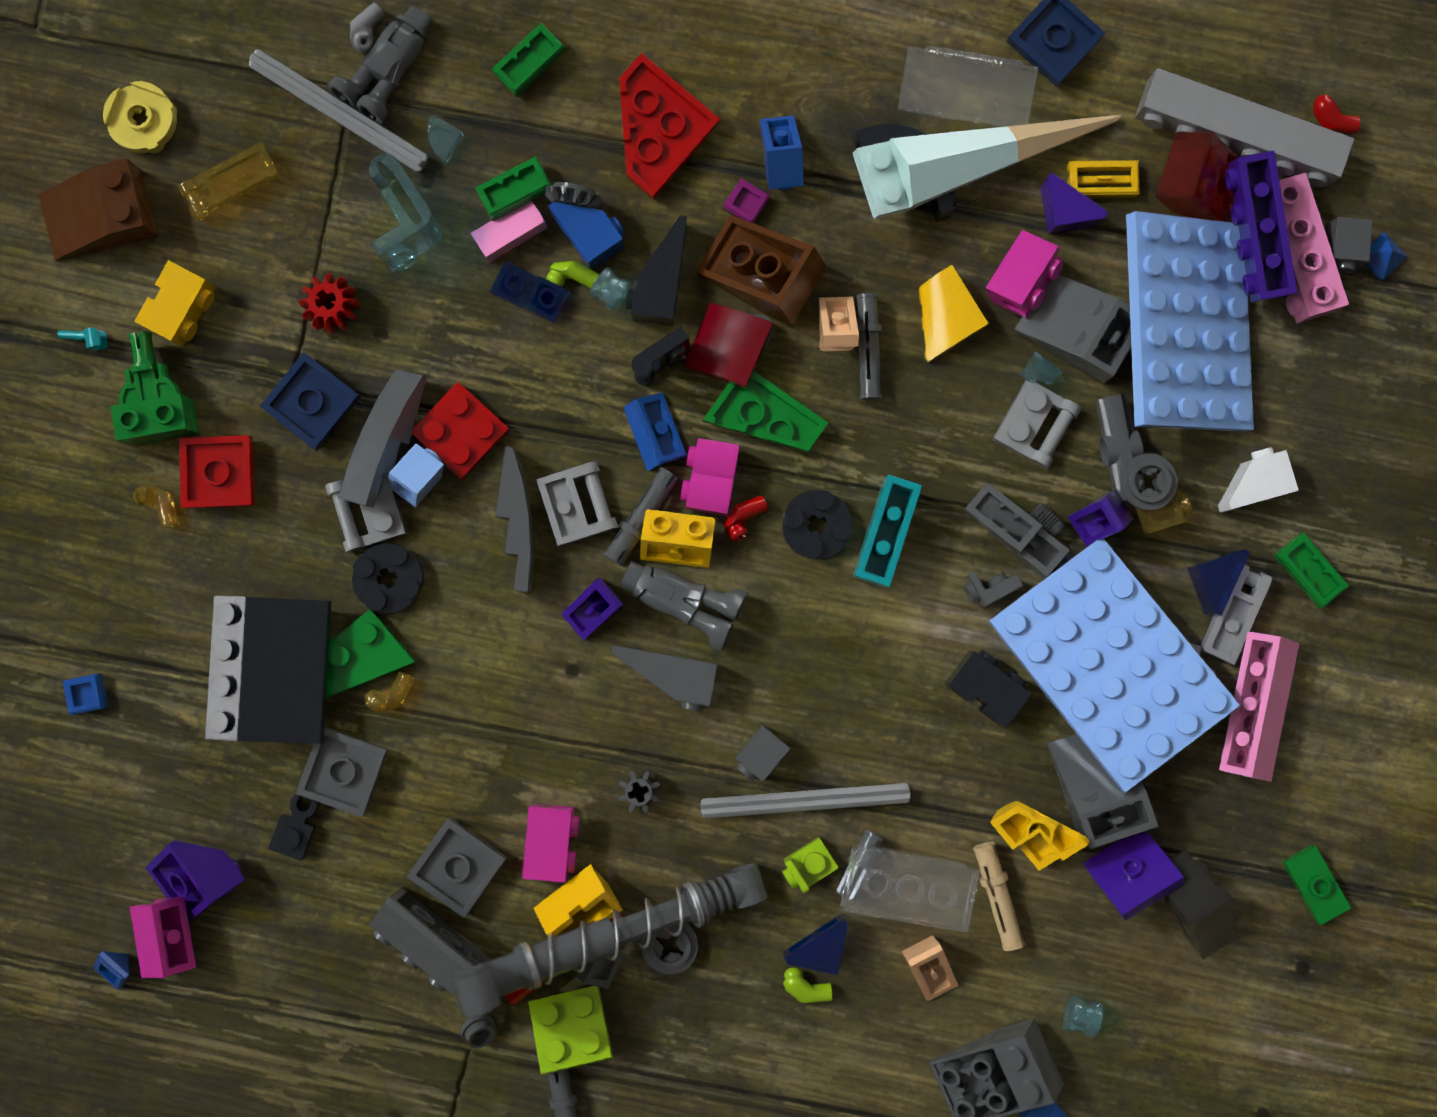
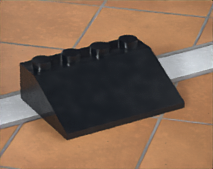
[205,596,332,744]

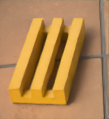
[1067,160,1139,198]

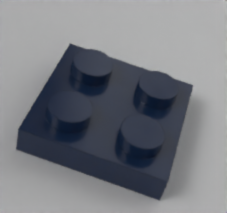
[1006,0,1105,87]
[260,352,361,451]

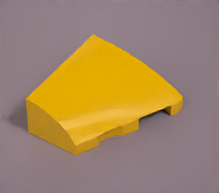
[919,265,989,362]
[990,801,1090,871]

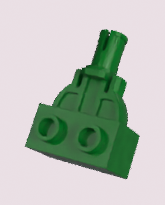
[110,331,200,446]

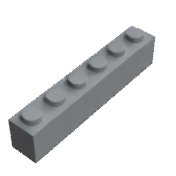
[1134,68,1354,187]

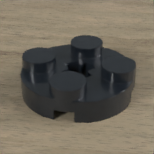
[782,490,852,560]
[352,543,425,614]

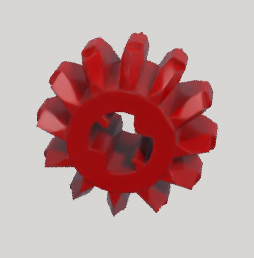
[299,273,361,334]

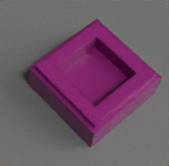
[723,178,770,223]

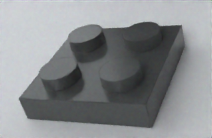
[296,726,389,817]
[407,817,507,918]

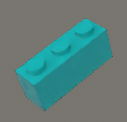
[852,474,922,588]

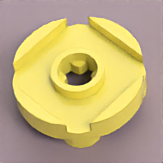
[103,81,177,154]

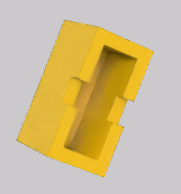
[134,260,216,348]
[534,864,623,937]

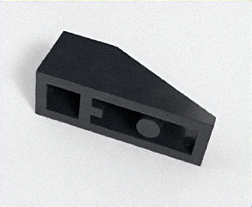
[626,215,688,326]

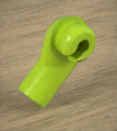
[546,261,600,289]
[783,967,832,1003]

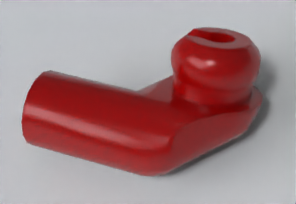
[1313,94,1360,134]
[724,496,768,542]

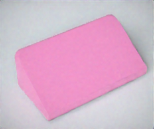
[471,201,548,263]

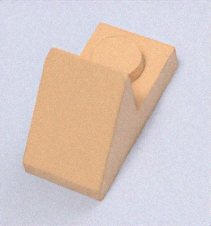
[818,297,859,351]

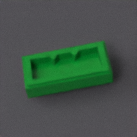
[491,23,566,98]
[475,156,551,221]
[1273,532,1349,609]
[1281,844,1351,926]

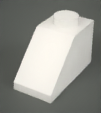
[1218,447,1299,512]

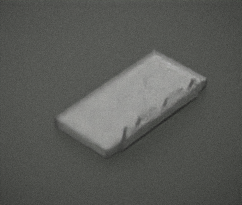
[897,45,1038,127]
[840,845,980,933]

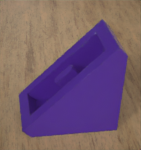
[1040,172,1108,235]
[1068,490,1133,546]
[561,577,625,641]

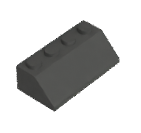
[369,886,492,1017]

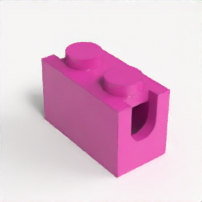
[986,230,1063,319]
[522,803,580,882]
[130,896,196,978]

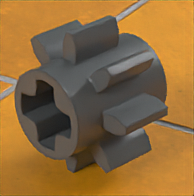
[618,769,660,813]

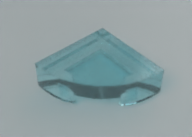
[427,115,463,164]
[1019,352,1063,385]

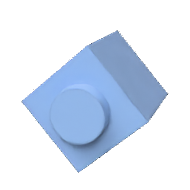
[388,444,444,507]

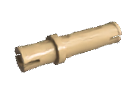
[973,841,1025,951]

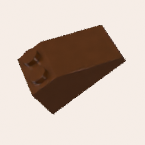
[39,158,158,262]
[696,215,827,325]

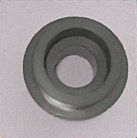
[460,1014,496,1048]

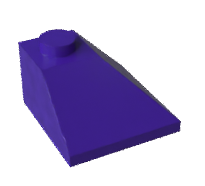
[145,840,245,923]

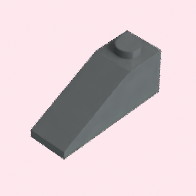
[611,645,717,712]

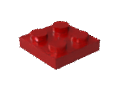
[412,382,510,480]
[179,435,255,509]

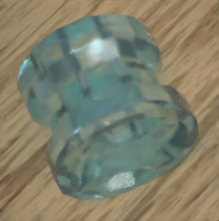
[589,267,632,312]
[1063,995,1103,1039]

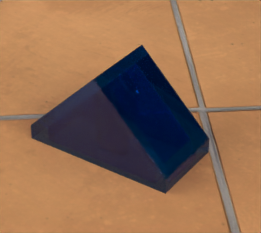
[1187,549,1250,617]
[783,913,848,975]

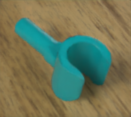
[57,327,108,350]

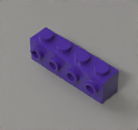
[1225,150,1297,302]

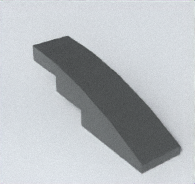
[338,369,427,508]
[495,446,534,593]
[965,482,1074,579]

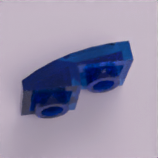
[489,260,570,323]

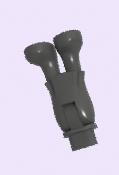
[327,6,433,125]
[620,561,748,653]

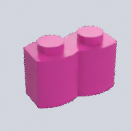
[680,438,740,517]

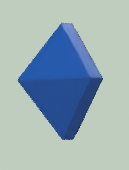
[1365,232,1408,281]
[94,951,129,990]

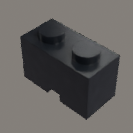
[944,650,1031,728]

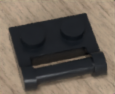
[632,326,690,387]

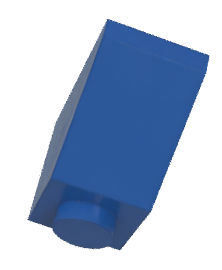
[760,115,804,190]
[549,202,625,270]

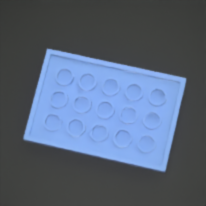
[1126,211,1254,432]
[989,539,1240,793]

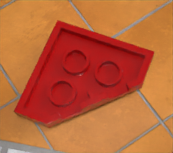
[619,53,720,200]

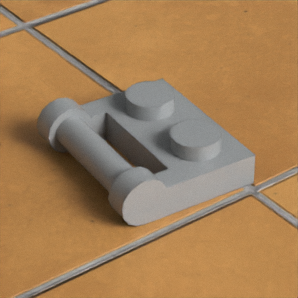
[992,378,1082,469]
[536,461,618,547]
[325,474,408,553]

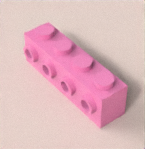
[1279,172,1349,324]
[1219,631,1299,782]

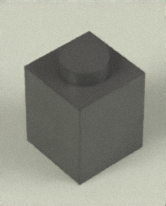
[1324,217,1373,273]
[735,725,790,781]

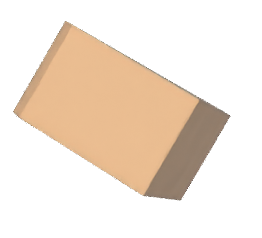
[902,935,959,1002]

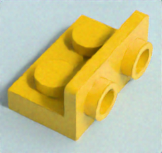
[640,509,715,568]

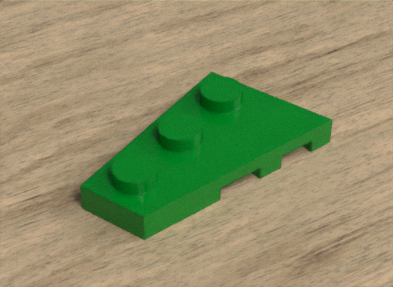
[703,371,828,453]
[326,609,417,699]

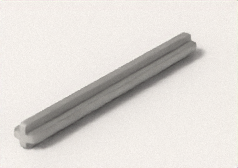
[248,49,428,172]
[701,783,910,818]

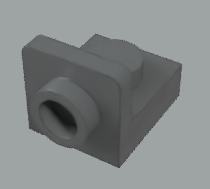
[963,572,1023,607]

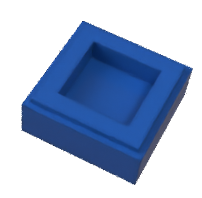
[63,673,108,715]

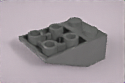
[1014,275,1131,383]
[1046,734,1158,849]
[929,1018,1064,1117]

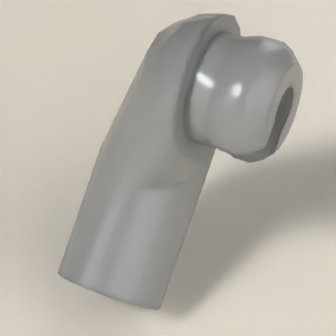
[350,2,385,52]

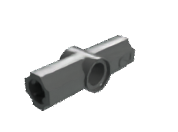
[1095,394,1146,502]

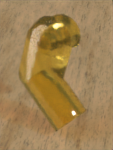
[133,484,179,529]
[365,671,415,713]

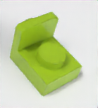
[782,837,838,894]

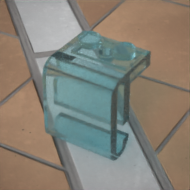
[369,153,442,272]

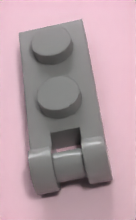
[1200,562,1272,665]

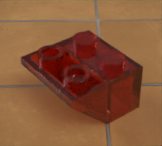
[1155,132,1238,222]

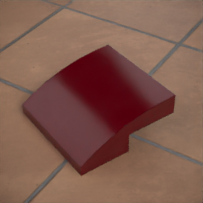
[683,303,773,389]

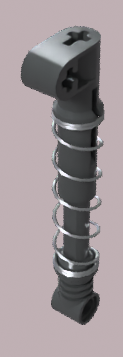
[450,863,768,1017]

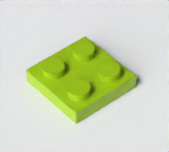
[528,986,613,1075]

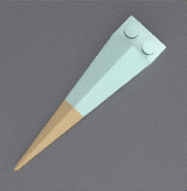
[852,115,1121,220]

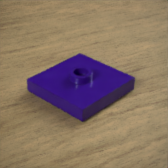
[1083,831,1186,921]

